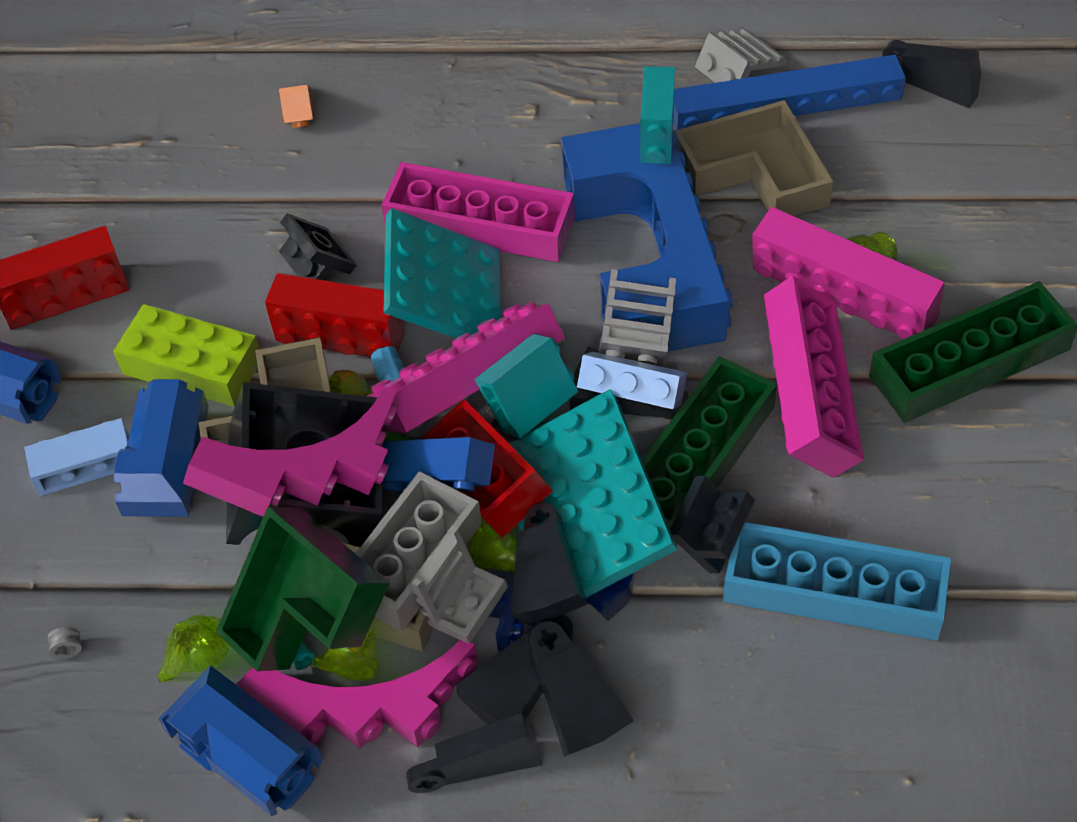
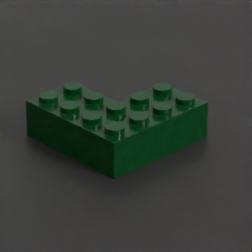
[216,506,390,672]

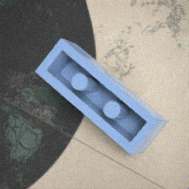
[577,352,688,409]
[24,418,129,496]

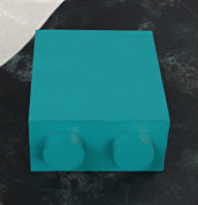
[640,66,675,164]
[474,334,578,438]

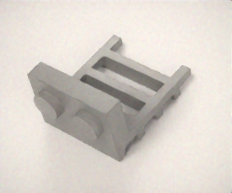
[695,28,789,83]
[599,269,676,365]
[410,526,508,644]

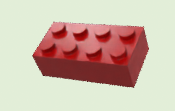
[0,225,130,330]
[265,273,405,357]
[419,399,553,538]

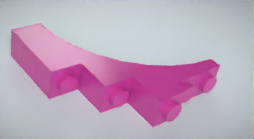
[183,387,397,517]
[236,640,478,749]

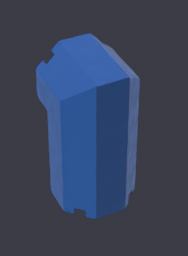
[0,341,62,424]
[114,379,209,517]
[159,665,323,816]

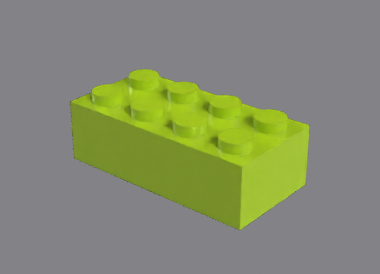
[113,304,259,407]

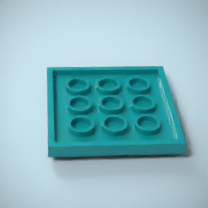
[384,208,501,338]

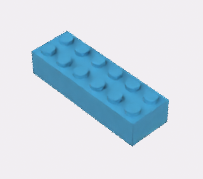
[723,522,951,641]

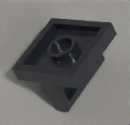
[279,213,357,281]
[670,476,755,574]

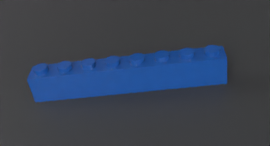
[673,54,906,130]

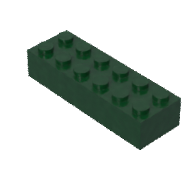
[869,281,1077,423]
[642,356,777,546]

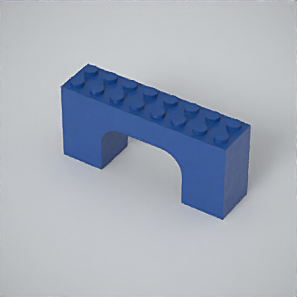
[561,123,733,359]

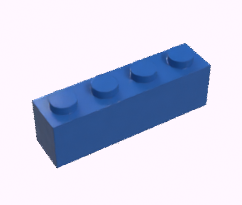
[381,437,495,493]

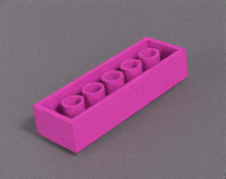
[381,162,575,262]
[752,207,945,339]
[764,275,864,478]
[367,302,565,432]

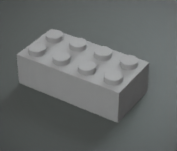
[356,471,482,632]

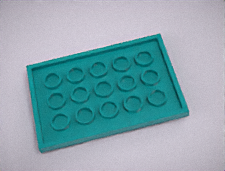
[509,389,678,597]

